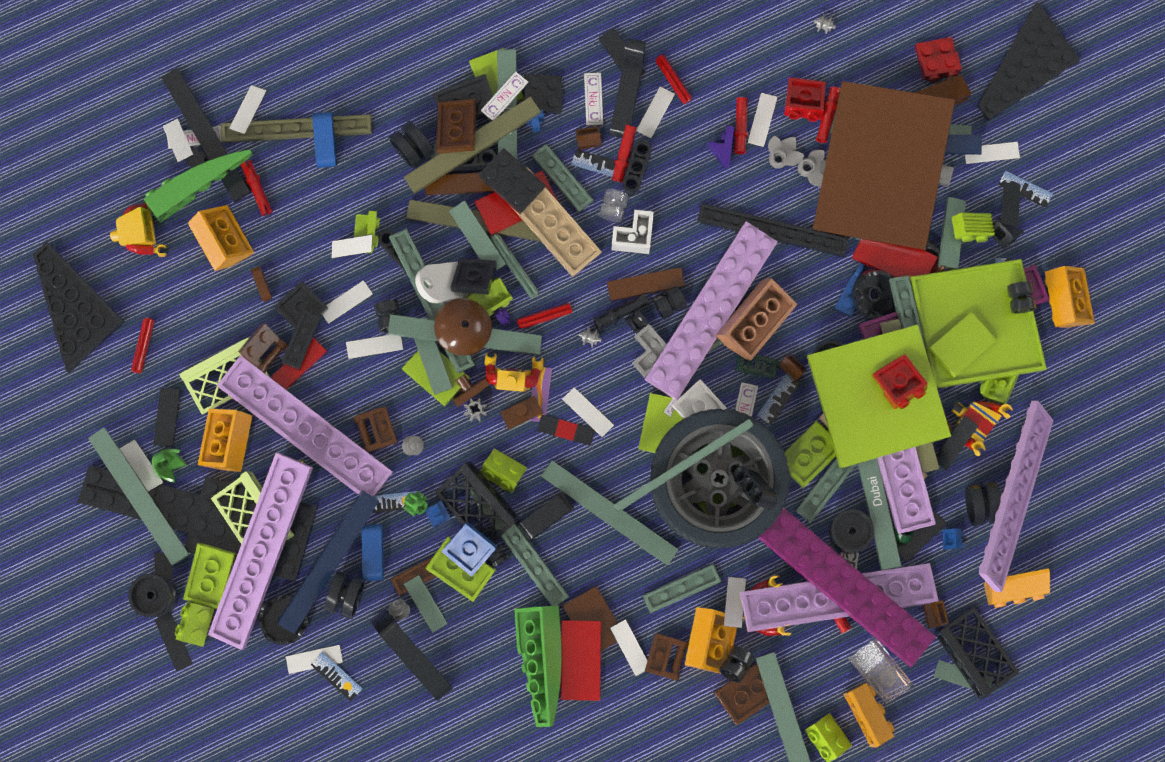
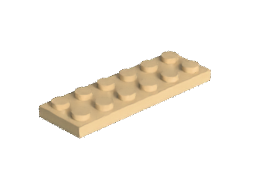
[512,167,602,277]

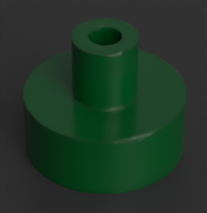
[894,528,914,546]

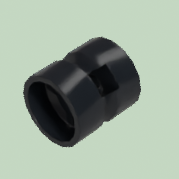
[1007,281,1036,314]
[652,286,688,320]
[374,299,401,332]
[719,646,755,683]

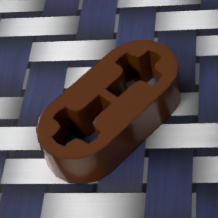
[251,266,272,302]

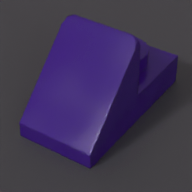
[708,126,734,168]

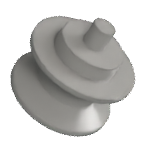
[814,14,836,34]
[579,327,602,348]
[402,436,423,455]
[388,599,410,621]

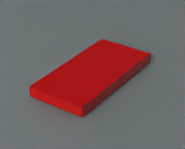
[474,171,558,236]
[852,239,938,278]
[561,620,602,701]

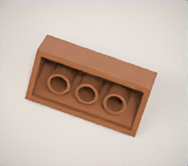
[715,278,798,361]

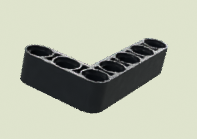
[609,38,646,138]
[370,608,453,701]

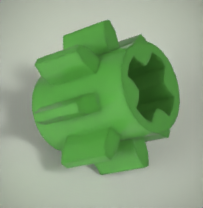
[404,491,428,516]

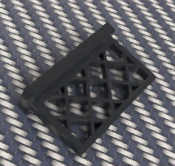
[435,461,521,543]
[934,607,1019,700]

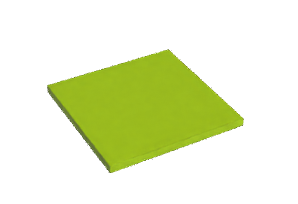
[910,259,1047,388]
[807,325,951,468]

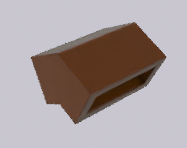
[575,126,602,150]
[778,353,807,383]
[922,600,949,629]

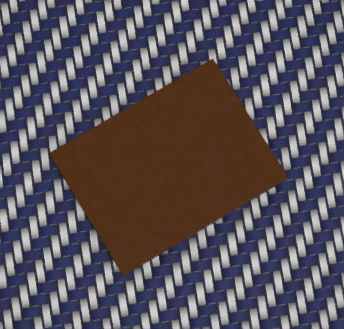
[813,81,955,250]

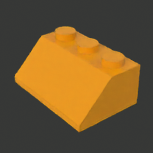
[188,205,254,271]
[1045,266,1095,328]
[198,409,252,472]
[983,568,1050,608]
[685,607,737,674]
[843,683,895,747]

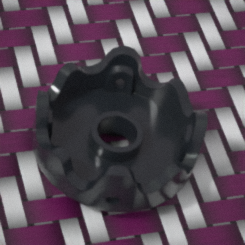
[852,270,895,318]
[258,595,309,645]

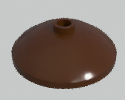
[434,298,492,356]

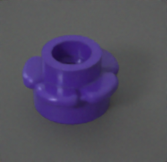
[494,308,511,325]

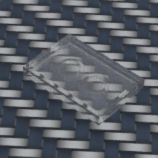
[848,638,913,705]

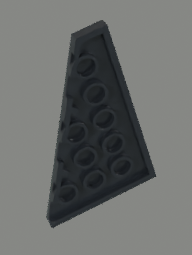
[977,3,1080,121]
[33,242,125,373]

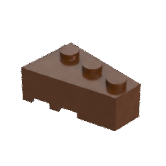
[914,75,972,106]

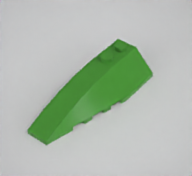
[144,149,252,223]
[514,606,561,727]

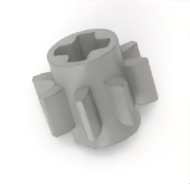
[464,398,487,422]

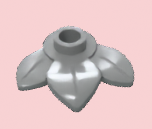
[768,136,804,169]
[798,150,826,187]

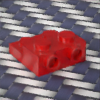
[915,37,962,82]
[784,77,826,122]
[872,354,928,410]

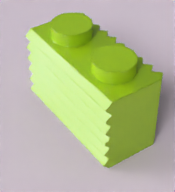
[952,212,995,243]

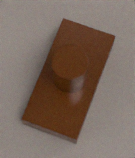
[452,374,489,407]
[500,396,543,430]

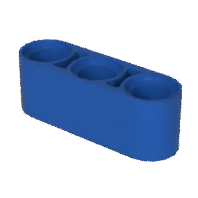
[312,112,337,168]
[362,524,384,581]

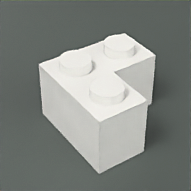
[612,210,653,254]

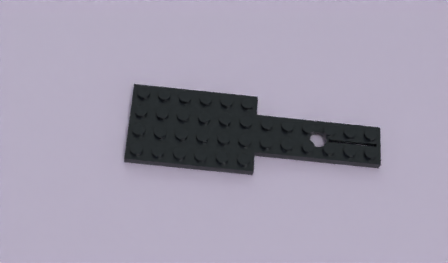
[78,465,318,582]

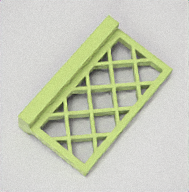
[179,338,270,415]
[211,471,294,545]

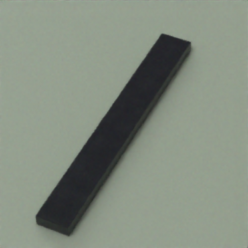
[161,68,251,203]
[697,203,849,257]

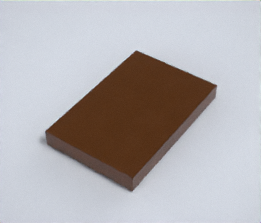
[436,99,476,154]
[563,586,618,651]
[714,663,769,726]

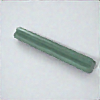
[490,234,539,298]

